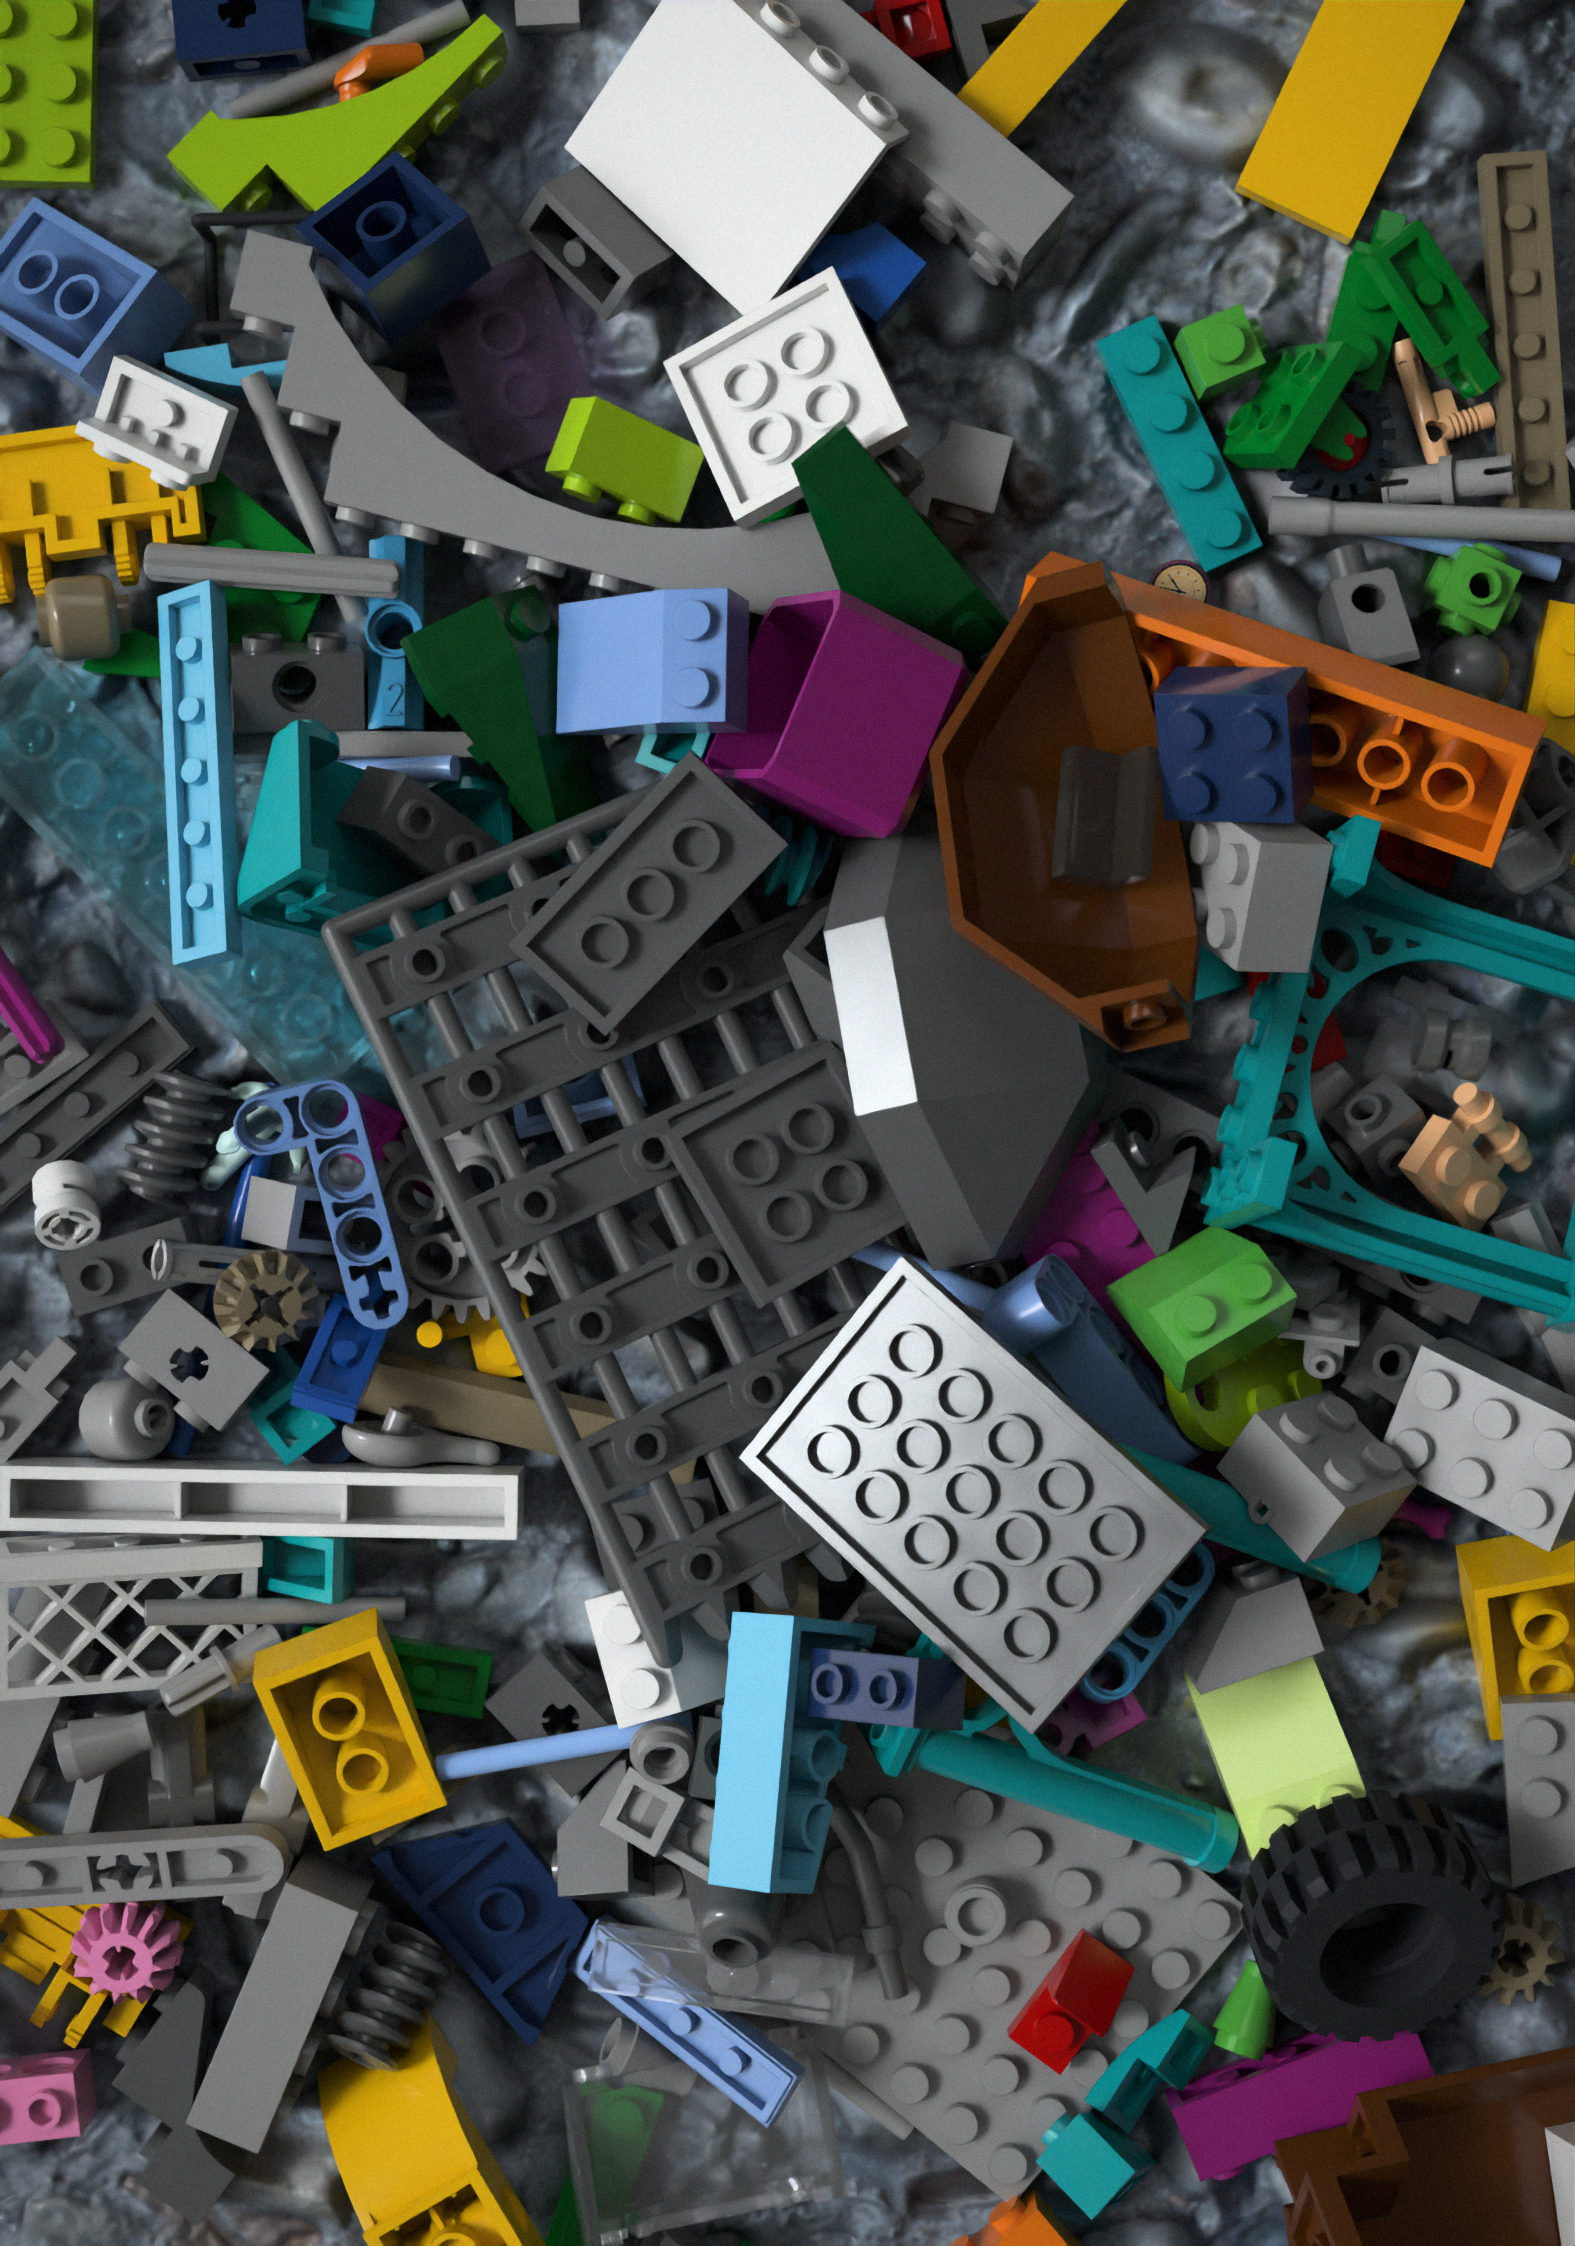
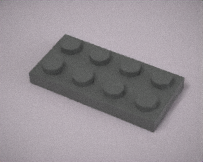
[508,749,789,1036]

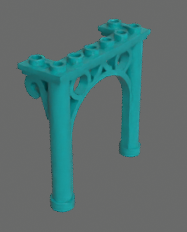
[854,1441,1381,1873]

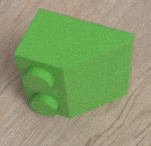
[1105,1226,1298,1394]

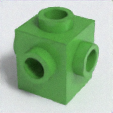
[1420,543,1522,637]

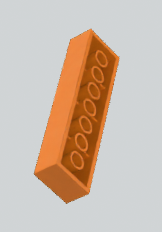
[1018,551,1549,868]

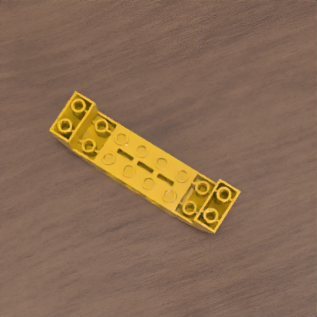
[317,2007,547,2246]

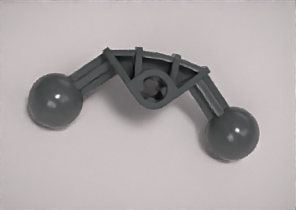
[1427,633,1575,938]

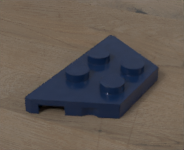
[371,1817,590,2047]

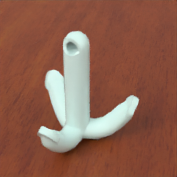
[199,1081,309,1191]

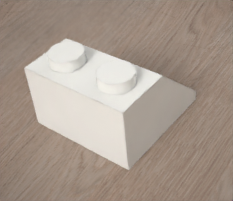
[584,1588,729,1729]

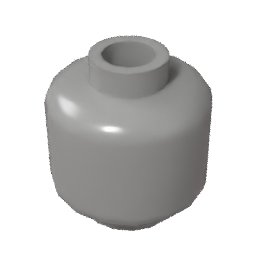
[79,1377,175,1460]

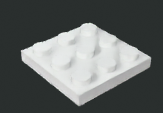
[663,266,915,530]

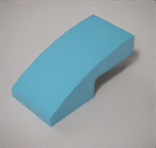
[164,343,287,401]

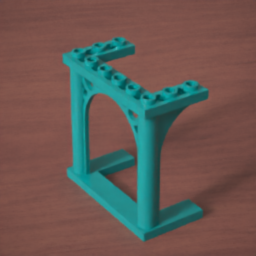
[1200,814,1575,1334]

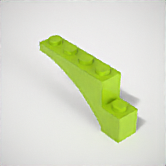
[166,13,508,228]

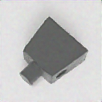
[1317,544,1421,674]

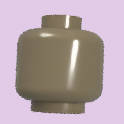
[35,574,133,661]

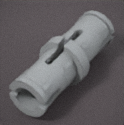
[1381,453,1516,506]

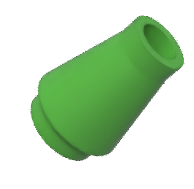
[1212,1959,1278,2061]

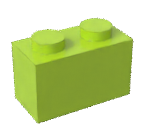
[545,396,705,527]

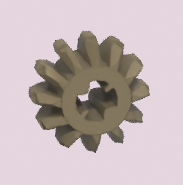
[1476,1892,1565,2007]

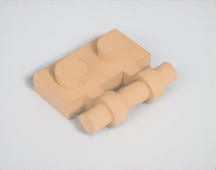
[1398,1082,1533,1233]

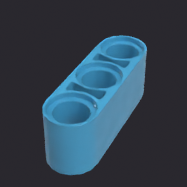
[1077,1543,1215,1704]

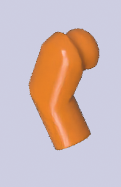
[334,43,424,102]

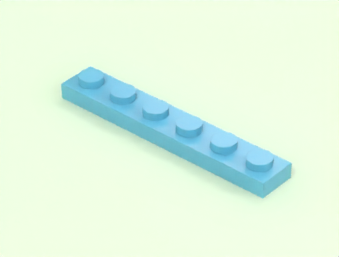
[157,579,243,971]

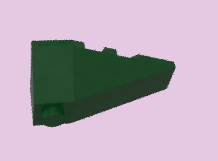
[791,420,1010,668]

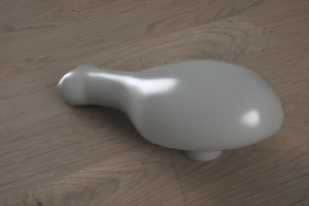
[342,1406,501,1468]

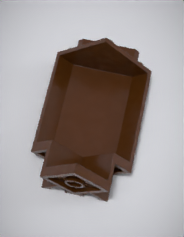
[1274,2046,1575,2246]

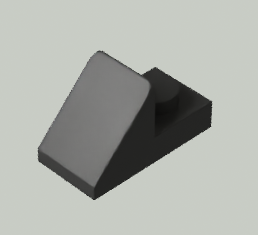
[940,0,1030,88]
[1090,1115,1197,1257]

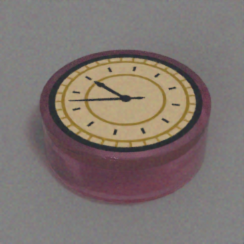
[1147,560,1212,604]

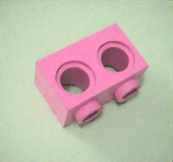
[0,2048,98,2145]

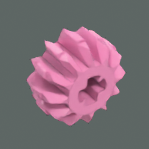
[71,1900,184,2007]

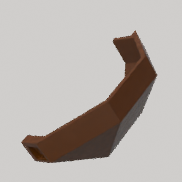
[929,560,1201,1053]

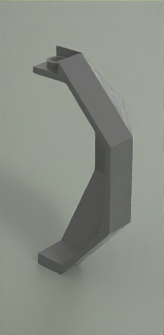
[823,802,1111,1271]

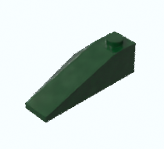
[399,584,607,861]

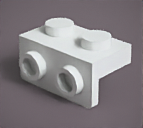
[75,354,239,491]

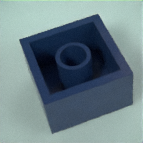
[294,151,492,347]
[1154,666,1314,824]

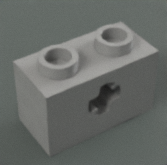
[117,1288,274,1433]

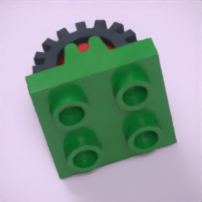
[1219,341,1395,499]

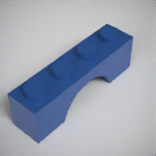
[791,221,927,338]

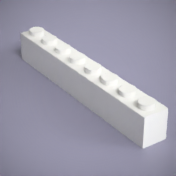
[0,1456,525,1540]

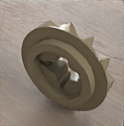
[213,1250,319,1353]
[1302,1533,1406,1629]

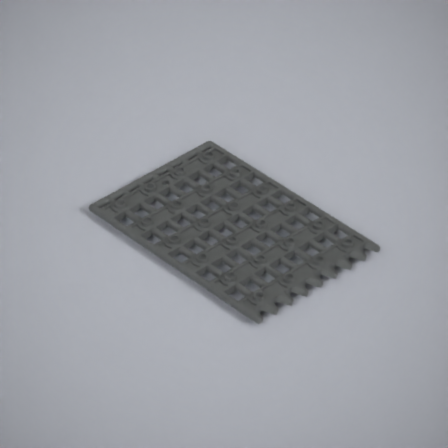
[321,779,1029,1669]

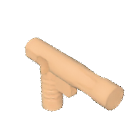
[1390,338,1496,464]

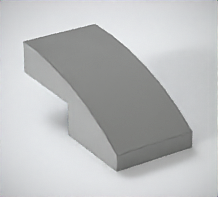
[600,1766,715,1881]

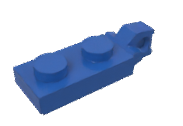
[290,1265,394,1424]

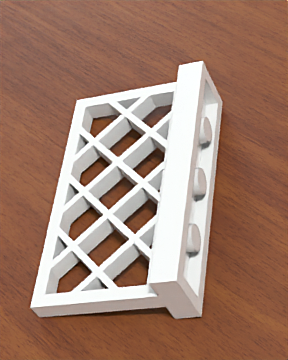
[0,1532,263,1701]

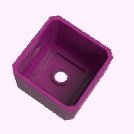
[704,589,969,838]

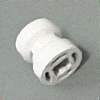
[32,1160,101,1250]

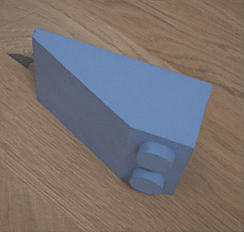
[0,196,197,401]
[556,587,749,735]

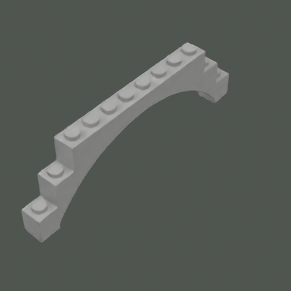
[229,230,1014,627]

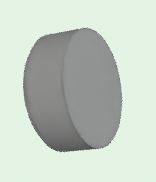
[944,1878,1009,1948]

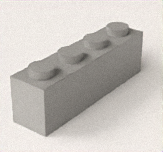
[0,1581,121,1818]

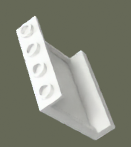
[564,0,910,316]

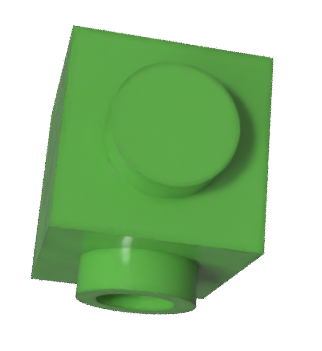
[1171,303,1268,405]

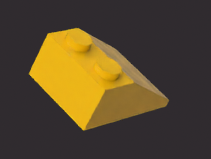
[1455,1535,1575,1742]
[253,1606,447,1852]

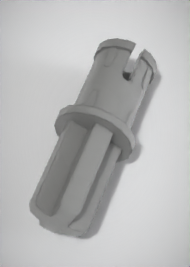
[159,1624,283,1717]

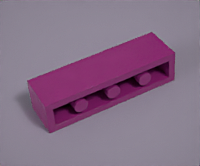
[1164,2030,1435,2182]

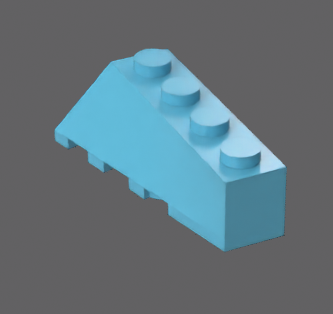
[708,1611,877,1894]

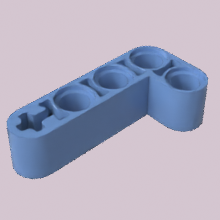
[233,1075,409,1330]
[983,1253,1203,1466]

